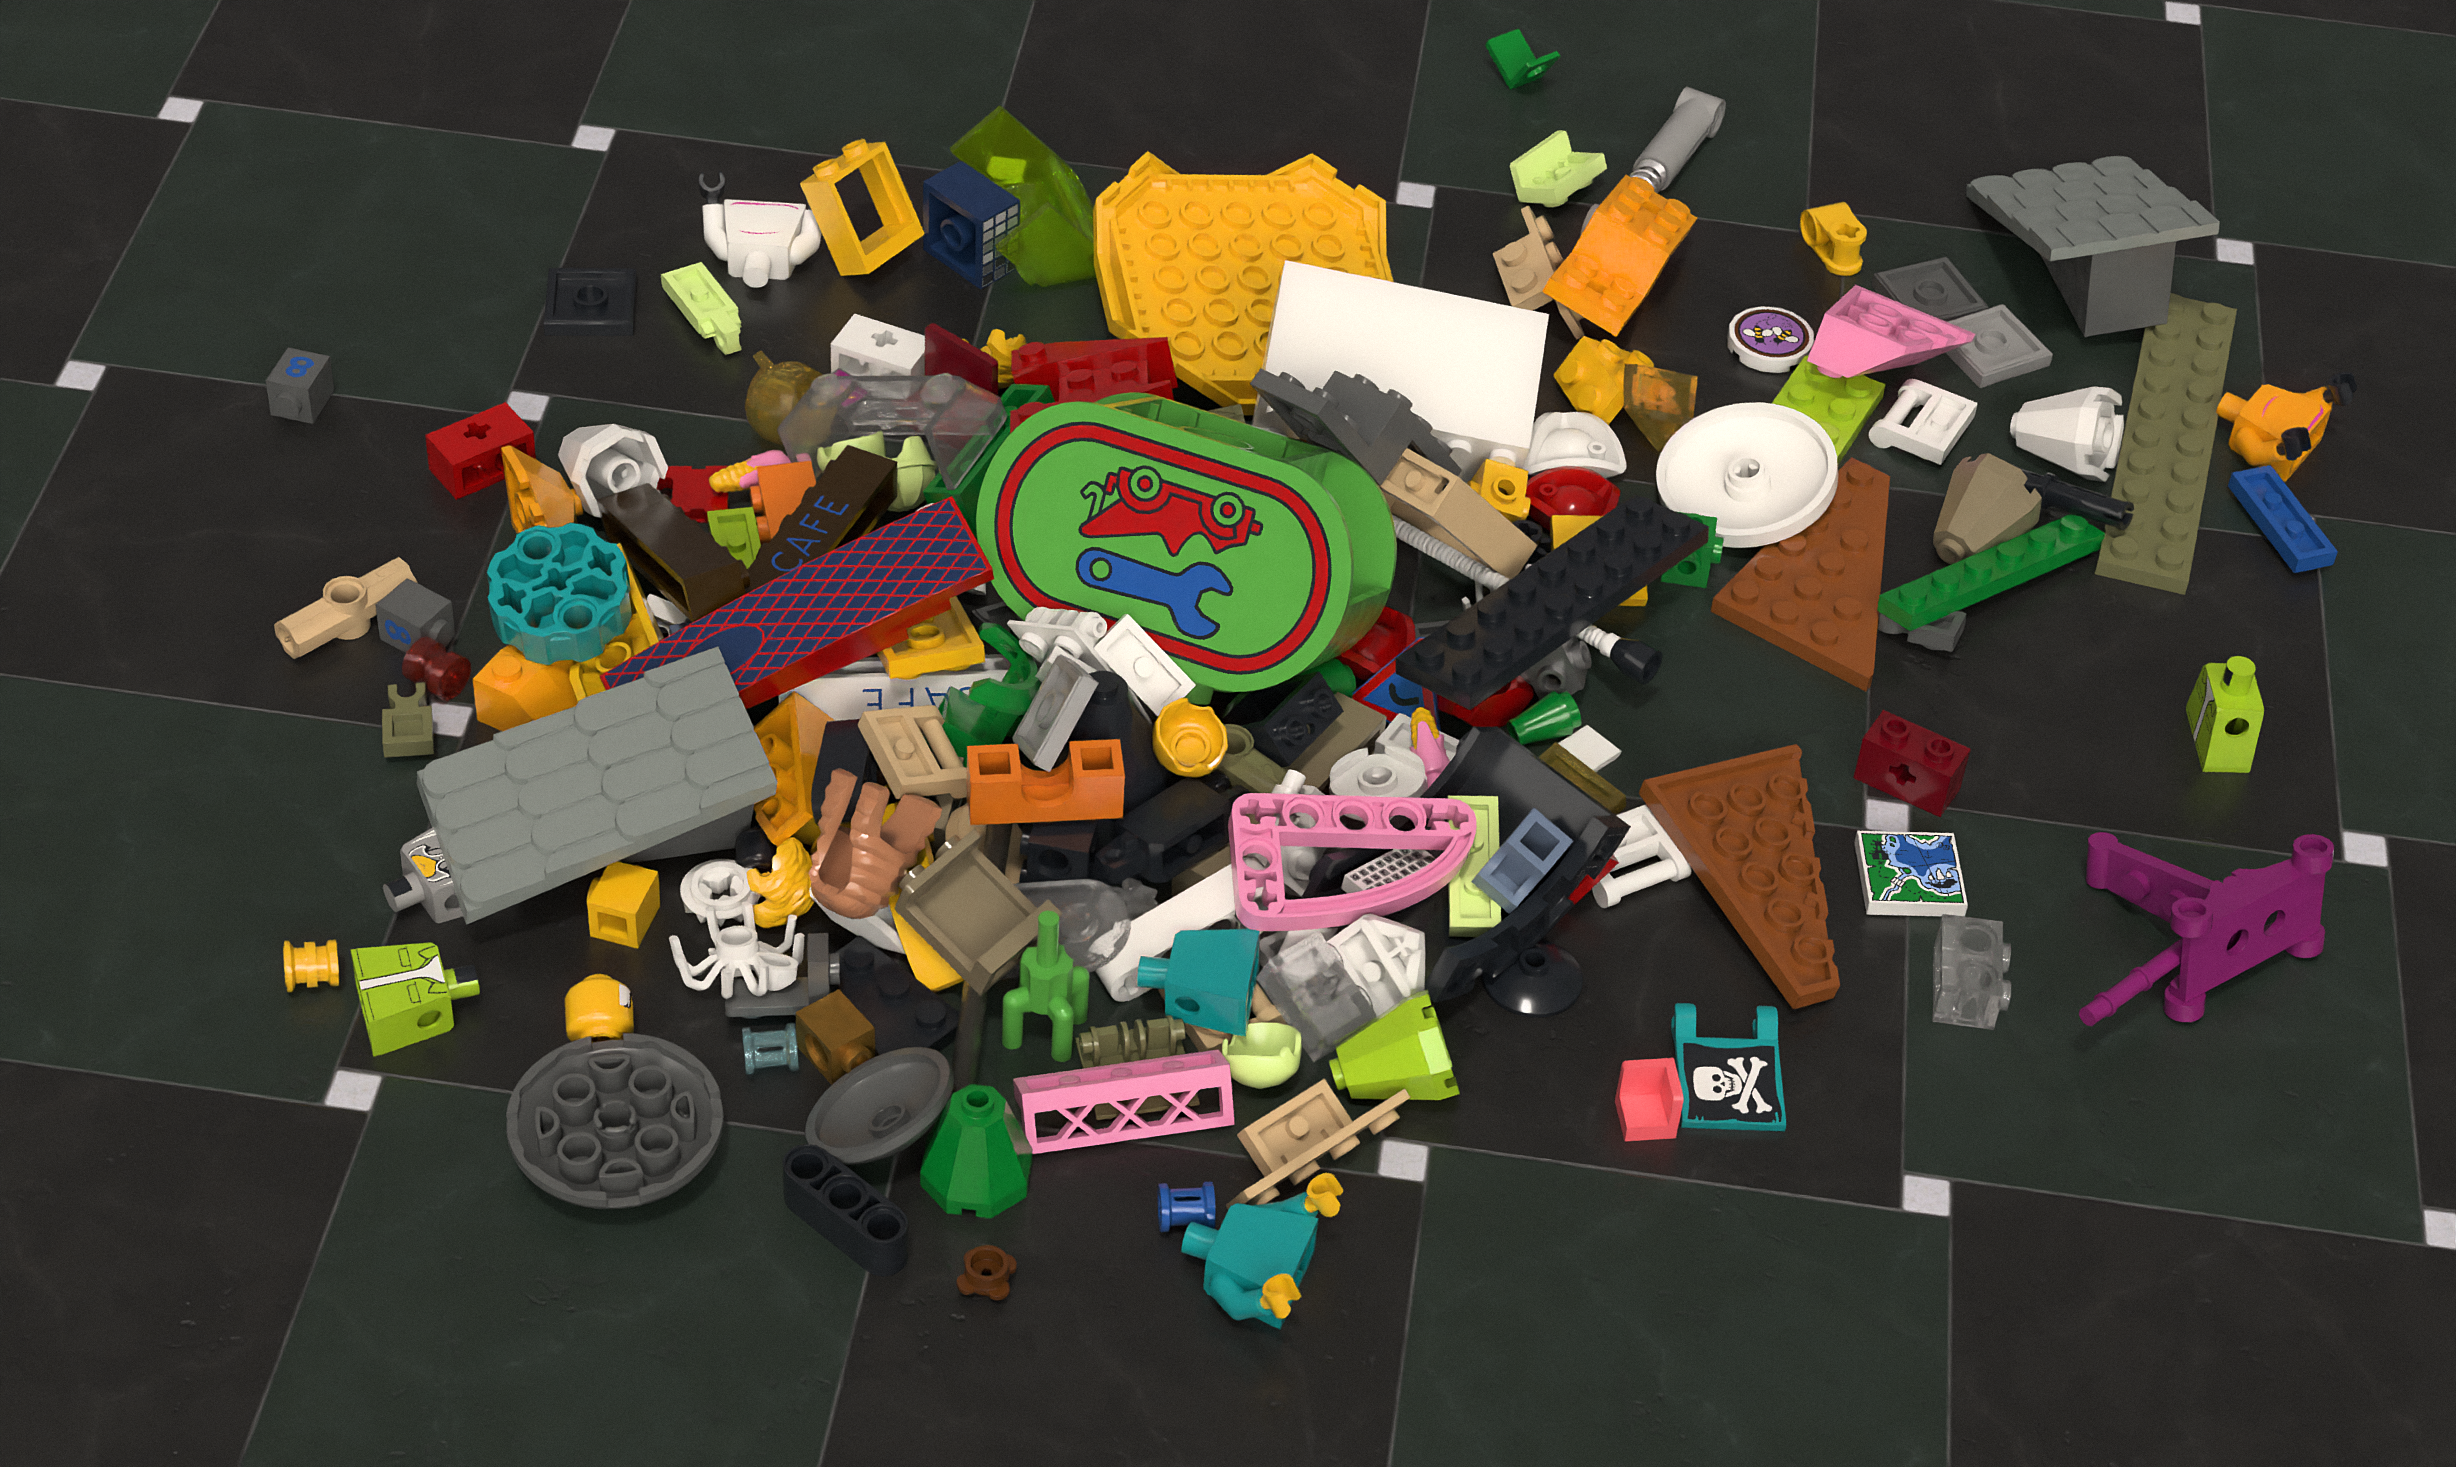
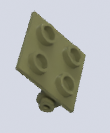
[1075,1015,1200,1120]

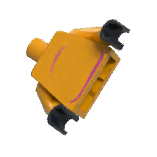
[2216,372,2357,482]

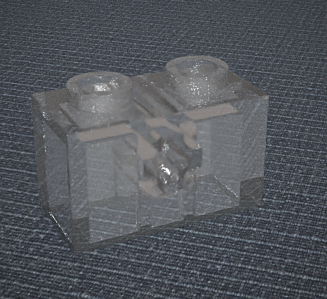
[1256,931,1377,1062]

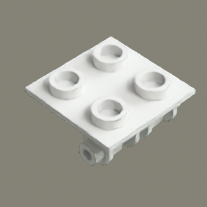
[1007,607,1114,673]

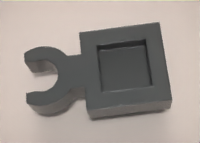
[1878,611,1967,652]

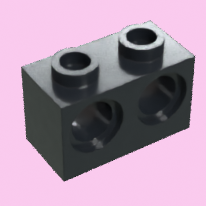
[1019,819,1099,921]

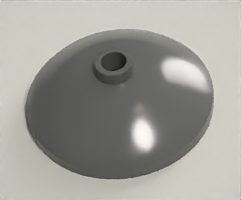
[805,1047,954,1165]

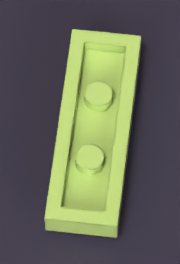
[1447,796,1501,937]

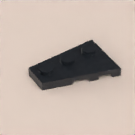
[830,935,967,1056]

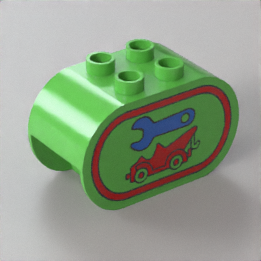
[976,392,1397,705]

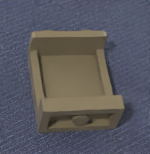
[894,829,1063,996]

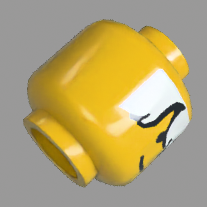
[565,974,634,1043]

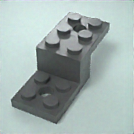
[1250,368,1462,486]

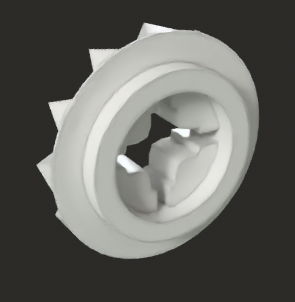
[680,859,762,927]

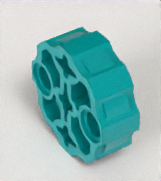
[487,523,632,665]

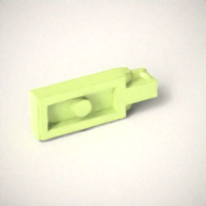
[661,262,741,355]

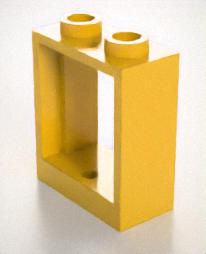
[800,139,925,276]

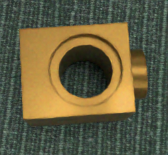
[795,989,875,1085]

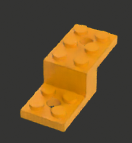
[1542,175,1697,336]

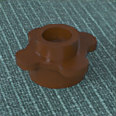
[956,1245,1017,1300]

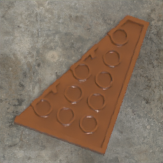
[1710,457,1890,692]
[1639,744,1840,1009]

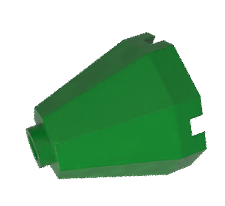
[920,1084,1033,1219]

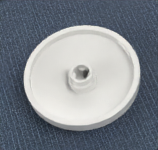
[1656,403,1839,548]

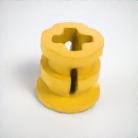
[283,939,339,992]

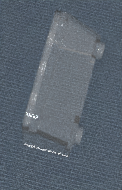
[777,373,1007,490]

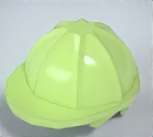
[880,436,937,512]

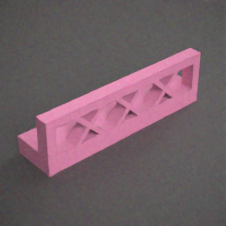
[1013,1050,1235,1154]

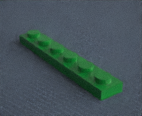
[1877,514,2105,631]

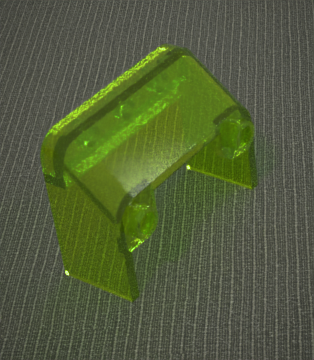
[950,105,1097,287]

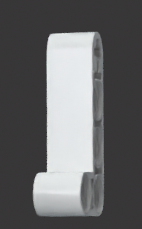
[1088,857,1279,1002]

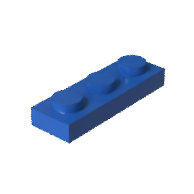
[2228,465,2338,573]

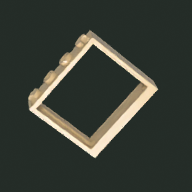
[1377,448,1538,579]

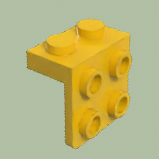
[1553,336,1679,425]

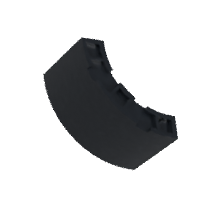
[1302,727,1631,1003]

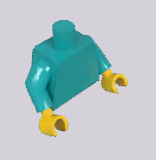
[1181,1173,1344,1329]

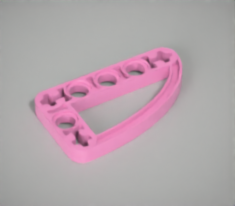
[1228,793,1477,931]

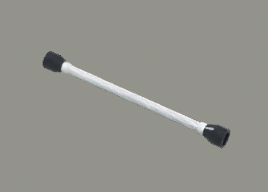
[1392,515,1663,685]

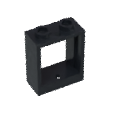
[1217,671,1344,768]

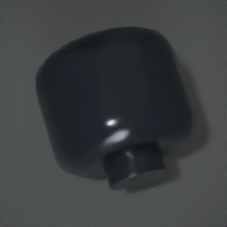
[735,825,778,874]

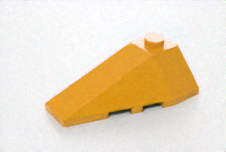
[753,691,835,846]

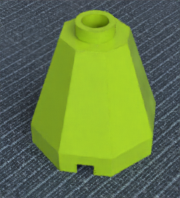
[1329,989,1460,1100]

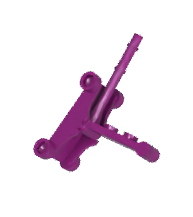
[2079,832,2334,1026]

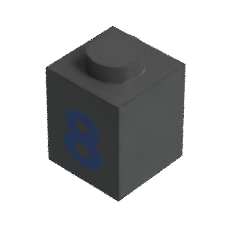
[266,347,335,424]
[375,578,455,662]

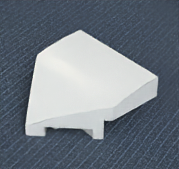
[1327,913,1425,1019]

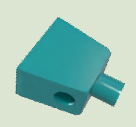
[1137,929,1259,1036]

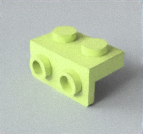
[1510,130,1607,207]

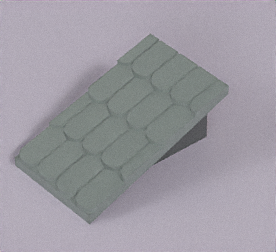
[1966,156,2220,337]
[416,647,778,925]

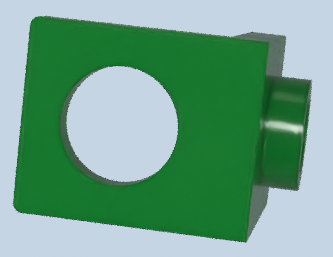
[1485,29,1560,90]

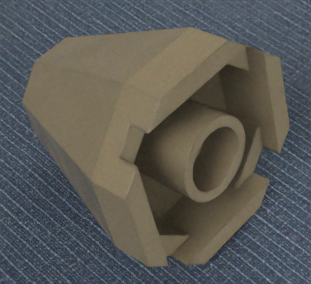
[1933,453,2042,564]

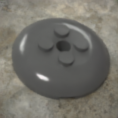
[506,1033,724,1209]

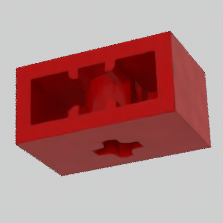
[425,402,536,500]

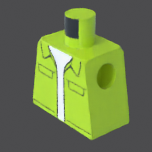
[2186,656,2264,773]
[351,943,480,1057]

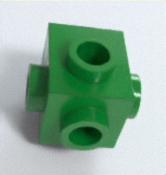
[1661,511,1724,588]

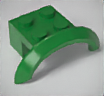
[924,623,1042,767]

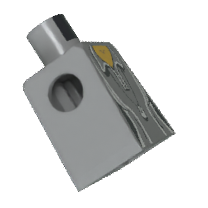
[383,827,463,923]

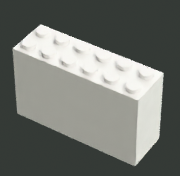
[1252,260,1549,485]

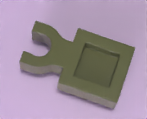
[382,682,434,758]

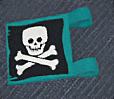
[1671,1003,1787,1131]

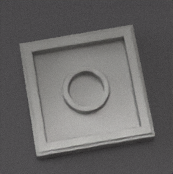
[1945,304,2053,388]
[1012,654,1098,772]

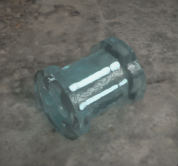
[742,1023,799,1075]

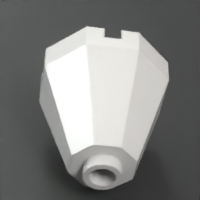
[2010,386,2124,482]
[558,424,668,518]

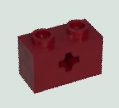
[1853,710,1971,818]

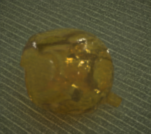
[745,351,834,446]

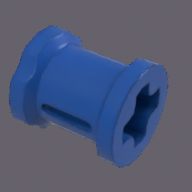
[1157,1181,1216,1232]

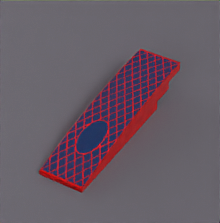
[600,496,994,709]

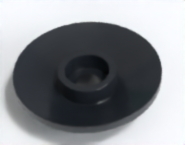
[1482,939,1583,1018]

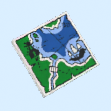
[1854,831,1968,917]

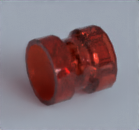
[402,636,471,701]

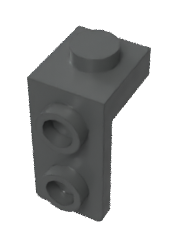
[725,933,840,1019]

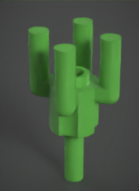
[1002,910,1089,1062]

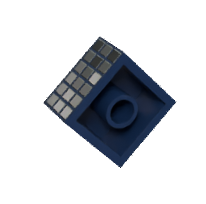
[923,160,1020,289]

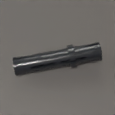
[2013,465,2134,531]

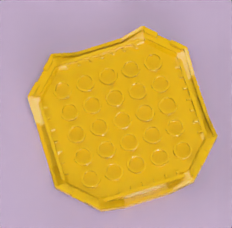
[1093,151,1394,415]

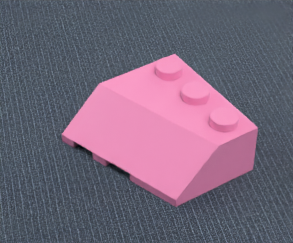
[1807,285,1975,378]

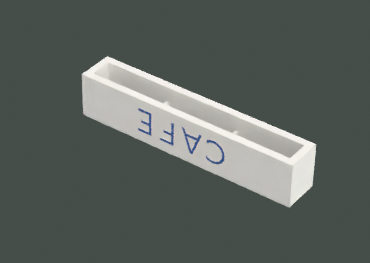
[779,654,1042,721]

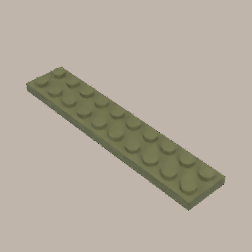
[2095,293,2237,595]

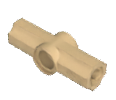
[274,557,417,659]

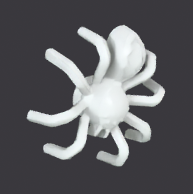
[669,901,804,999]

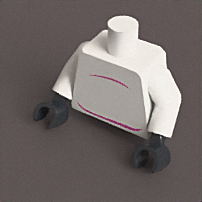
[699,171,822,288]

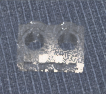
[1933,914,2011,1030]

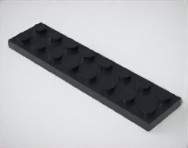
[1396,494,1709,710]

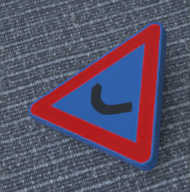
[1352,636,1441,732]

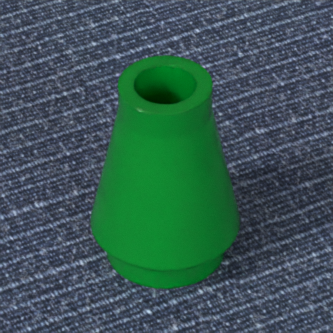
[1506,691,1582,745]

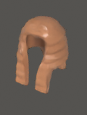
[809,768,942,919]

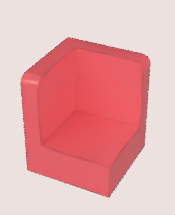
[1615,1058,1684,1142]

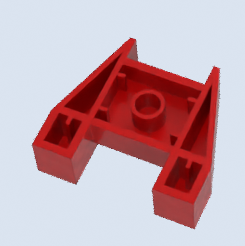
[1010,337,1178,433]

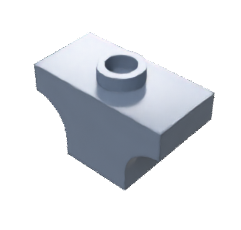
[1471,808,1573,914]

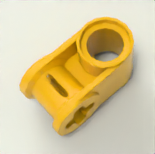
[1800,202,1867,276]

